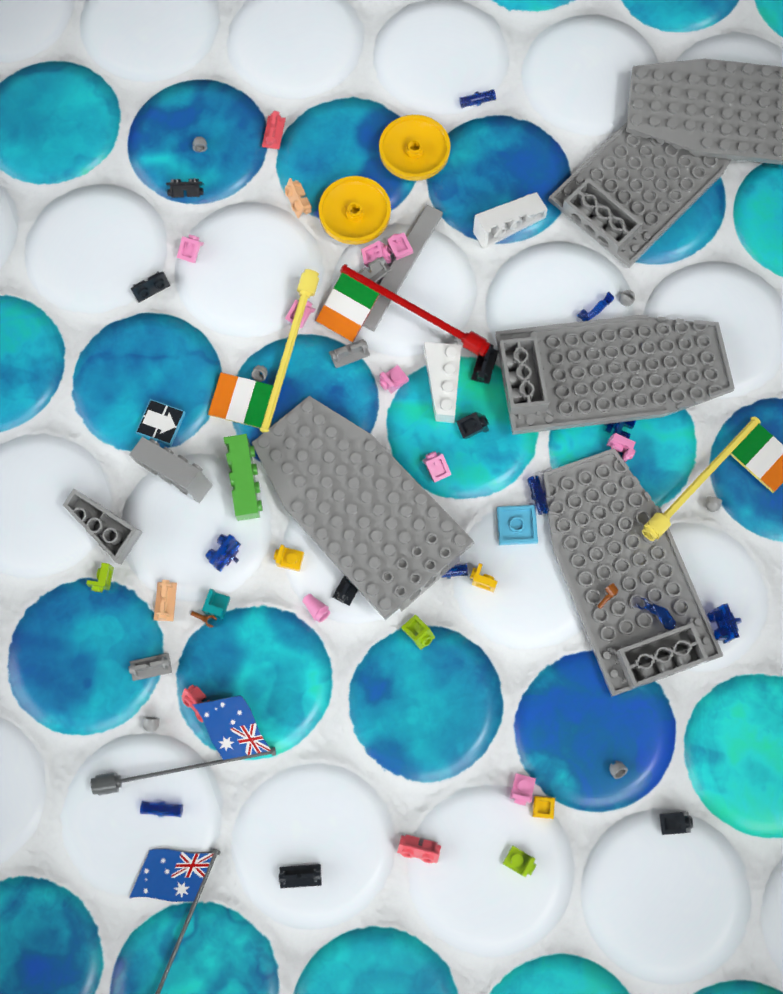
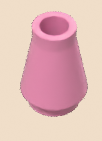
[302,594,330,623]

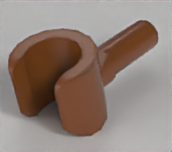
[597,583,618,609]
[191,611,217,628]

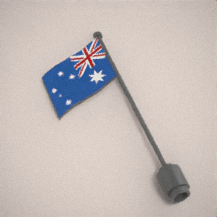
[91,695,276,796]
[129,848,221,994]

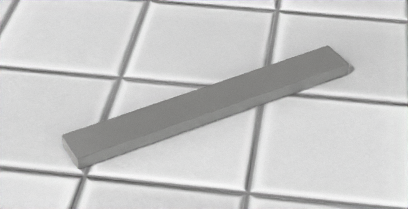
[363,205,443,332]

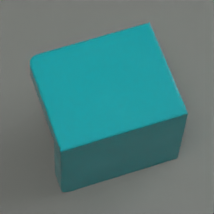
[202,588,230,620]

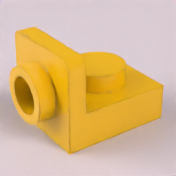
[274,544,305,572]
[470,563,498,593]

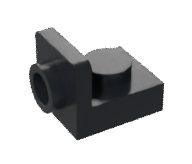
[457,412,489,439]
[659,811,693,835]

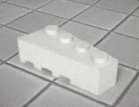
[473,192,548,249]
[424,342,461,423]

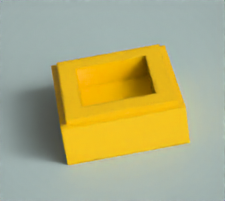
[532,796,555,819]

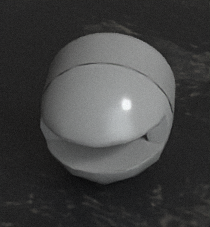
[193,136,207,152]
[619,290,635,306]
[252,365,268,382]
[706,496,722,512]
[143,717,160,732]
[609,761,628,779]

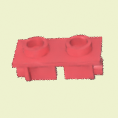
[262,111,286,149]
[181,685,210,722]
[397,834,441,863]

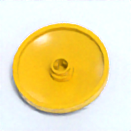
[379,115,450,181]
[319,176,391,245]

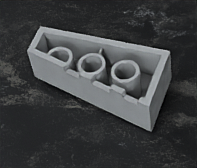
[129,437,213,504]
[63,489,143,565]

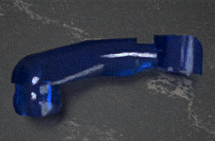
[577,291,614,321]
[636,598,676,630]

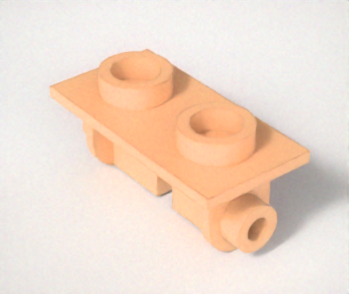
[285,178,312,218]
[154,580,177,621]

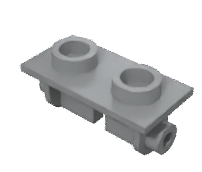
[358,257,392,282]
[329,339,370,368]
[129,653,172,681]

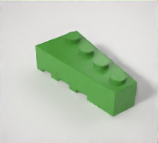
[224,434,263,521]

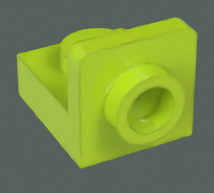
[86,563,114,592]
[401,614,435,650]
[502,846,537,877]

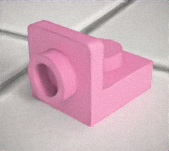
[387,232,413,260]
[177,234,204,263]
[361,240,392,267]
[285,300,316,328]
[379,365,409,394]
[606,433,636,462]
[422,451,452,483]
[510,773,536,806]

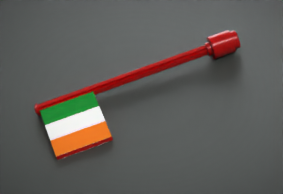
[315,264,491,356]

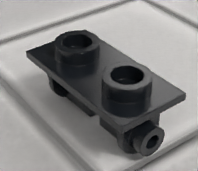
[166,179,204,198]
[130,271,171,303]
[471,344,498,384]
[332,575,358,606]
[279,864,322,889]

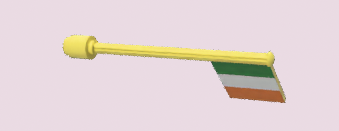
[208,269,319,433]
[642,417,783,541]

